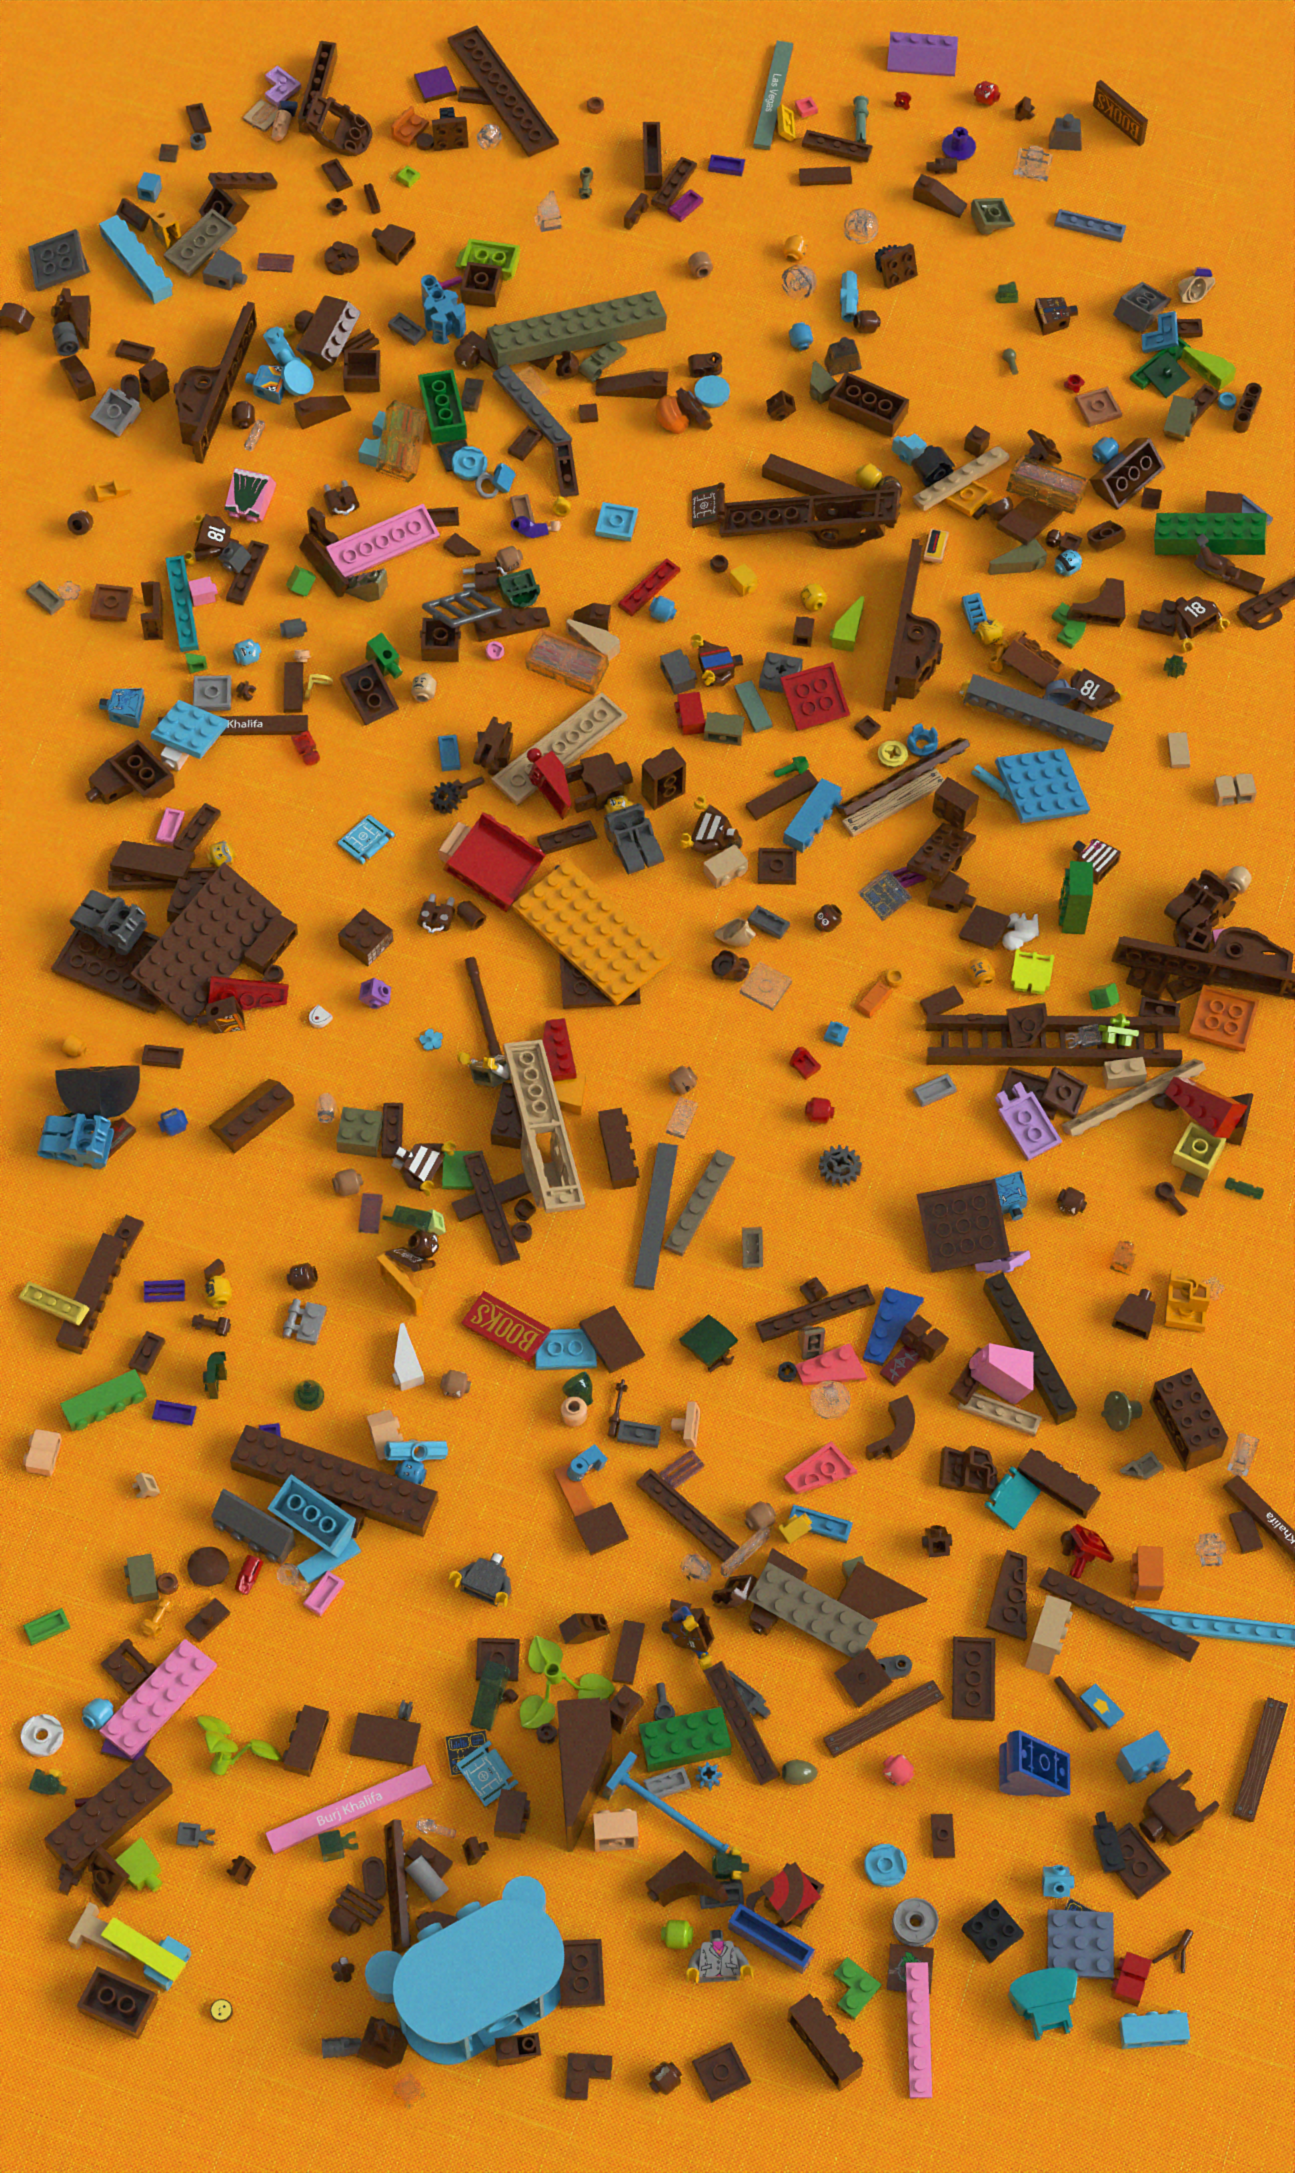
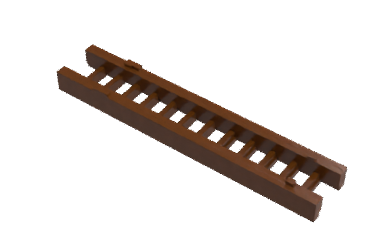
[925,1014,1182,1067]

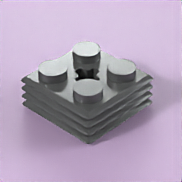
[759,652,803,693]

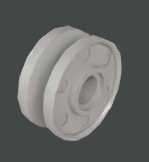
[891,1898,939,1947]

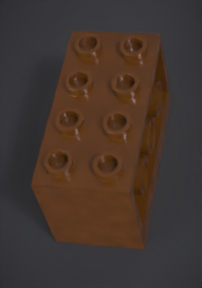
[1149,1368,1229,1472]

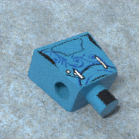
[99,688,145,728]
[994,1171,1028,1221]

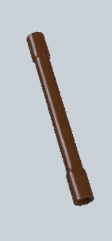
[465,957,502,1056]

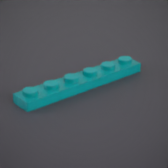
[166,555,199,652]

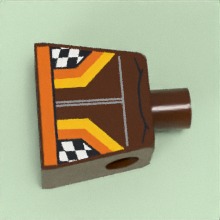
[197,996,246,1034]

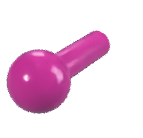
[438,275,463,290]

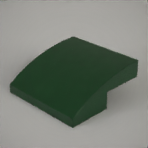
[679,1314,738,1366]

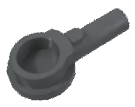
[654,1683,675,1721]

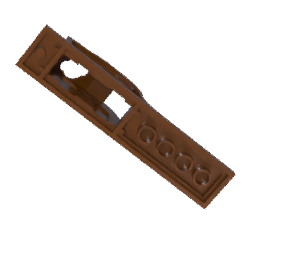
[173,301,257,464]
[719,489,900,549]
[883,539,943,712]
[1111,927,1295,1000]

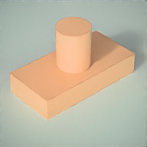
[671,1402,700,1448]

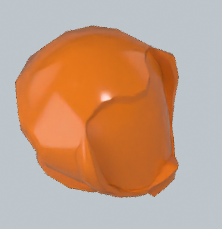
[656,395,693,434]

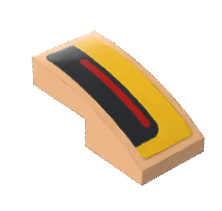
[924,528,949,563]

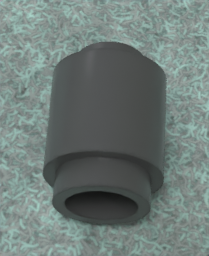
[280,618,307,639]

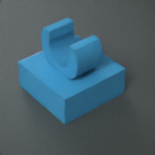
[824,1021,849,1047]

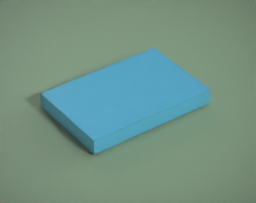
[535,1329,597,1370]

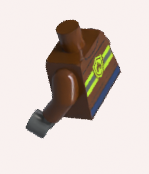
[1194,533,1241,582]

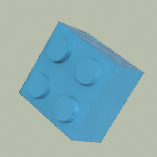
[1116,1730,1171,1784]

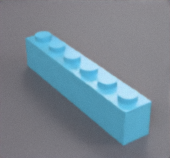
[99,215,173,304]

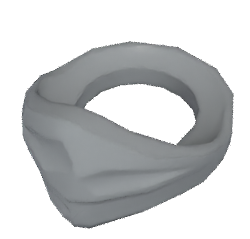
[475,472,499,499]

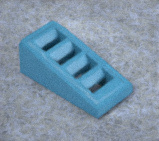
[961,593,988,634]

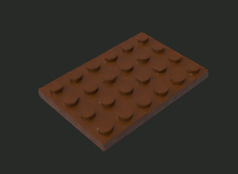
[51,928,161,1015]

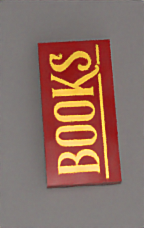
[461,1291,551,1363]

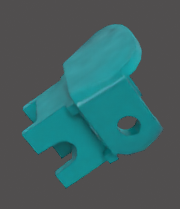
[1008,1967,1078,2041]

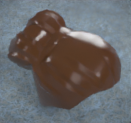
[711,950,750,982]

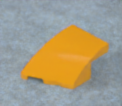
[1164,1266,1210,1332]

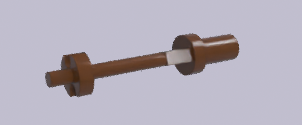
[608,1379,628,1438]

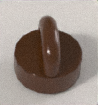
[514,1199,536,1221]

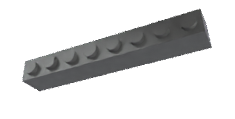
[963,674,1114,752]

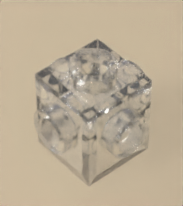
[1195,1533,1226,1567]

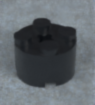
[911,445,955,487]

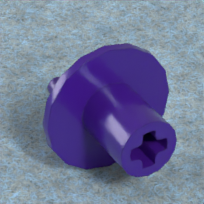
[942,127,976,161]

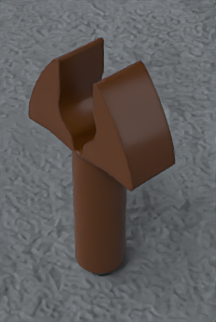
[453,776,485,799]

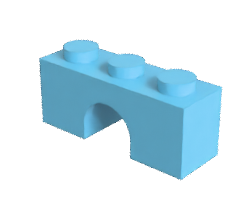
[358,411,400,468]

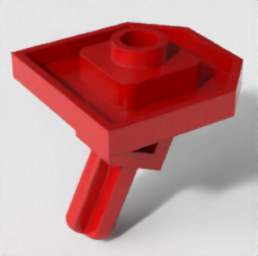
[1069,1524,1115,1579]

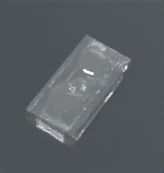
[666,1097,698,1139]

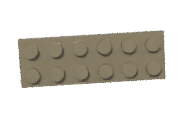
[748,1562,878,1658]

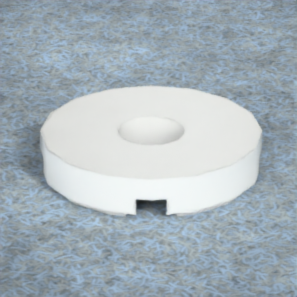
[21,1714,64,1757]

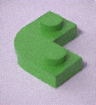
[1052,602,1086,649]

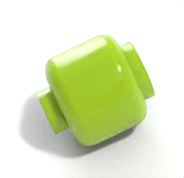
[661,1920,693,1949]

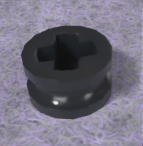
[778,1362,796,1382]

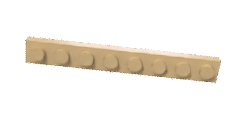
[1062,1058,1206,1136]

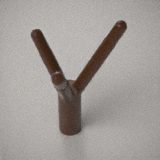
[1152,1929,1194,1973]

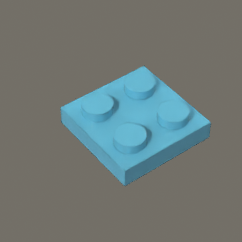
[595,502,638,542]

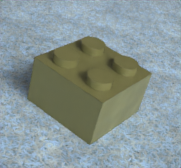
[1163,395,1197,441]
[336,1107,383,1157]

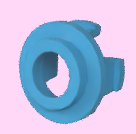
[907,723,938,756]

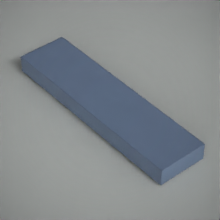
[1054,209,1126,243]

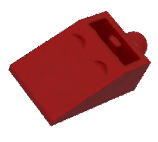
[527,748,571,820]

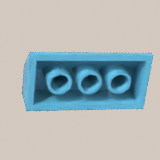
[267,1474,356,1558]

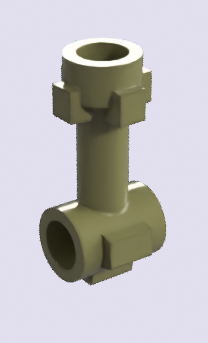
[579,167,593,199]

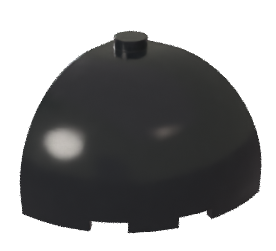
[55,1065,140,1119]

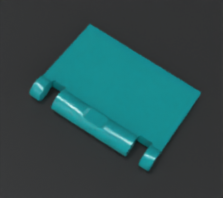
[984,1467,1041,1530]

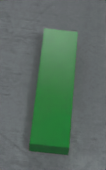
[1130,337,1191,390]

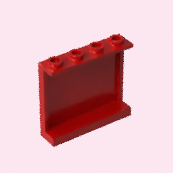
[443,812,546,912]

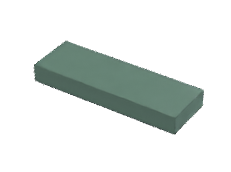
[734,680,773,733]

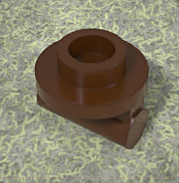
[1060,1531,1077,1556]

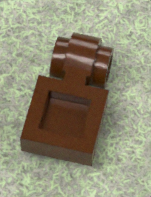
[1045,529,1083,552]

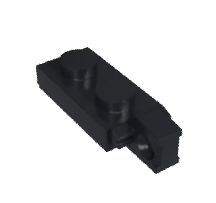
[1093,1811,1126,1874]

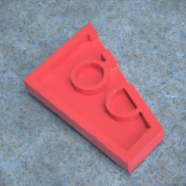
[783,1441,858,1495]

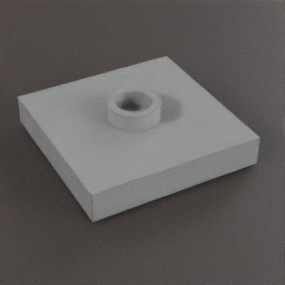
[193,675,232,711]

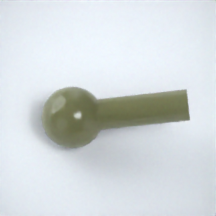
[1002,348,1018,375]

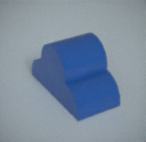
[999,1730,1070,1797]

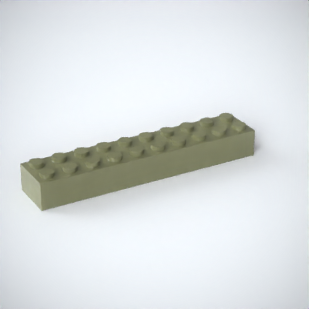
[487,290,667,368]

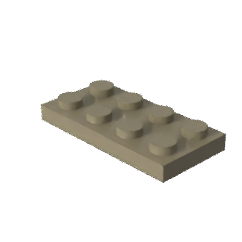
[163,209,238,277]

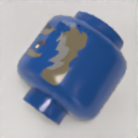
[158,1107,189,1136]

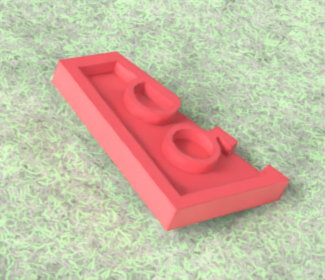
[795,1343,867,1386]

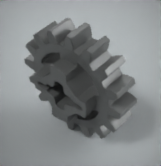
[818,1145,862,1187]

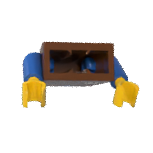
[662,1606,715,1671]

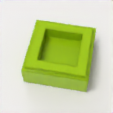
[396,165,421,188]

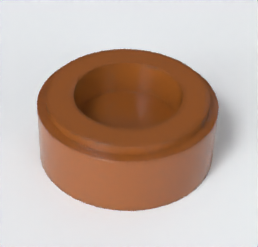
[587,97,604,114]
[157,1573,178,1595]

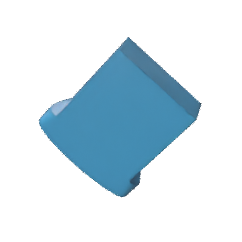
[492,463,516,493]

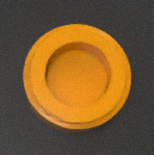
[886,968,905,988]

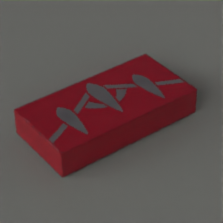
[880,1345,922,1387]

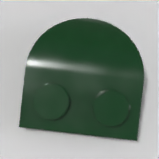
[496,568,540,608]
[203,1351,227,1399]

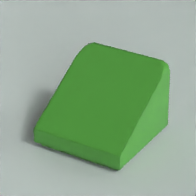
[185,653,208,673]

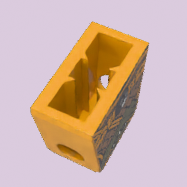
[150,209,181,250]

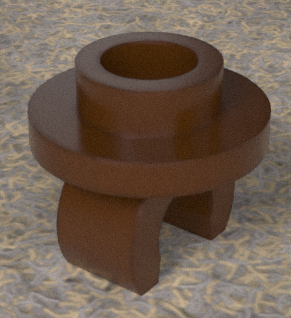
[236,680,256,701]

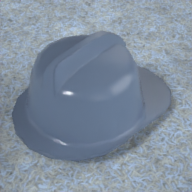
[1042,679,1080,706]

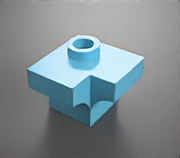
[892,433,927,466]

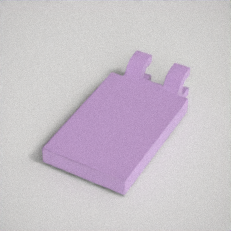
[995,1082,1062,1161]

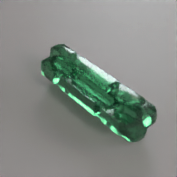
[1225,1177,1264,1199]

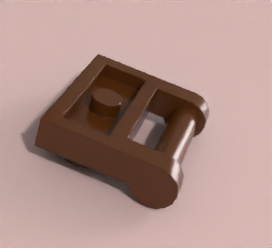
[100,1638,157,1695]

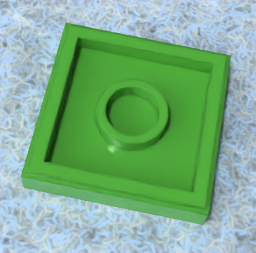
[442,1151,483,1190]

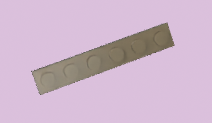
[664,1150,735,1257]

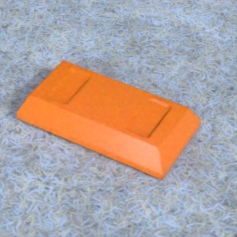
[854,981,893,1018]

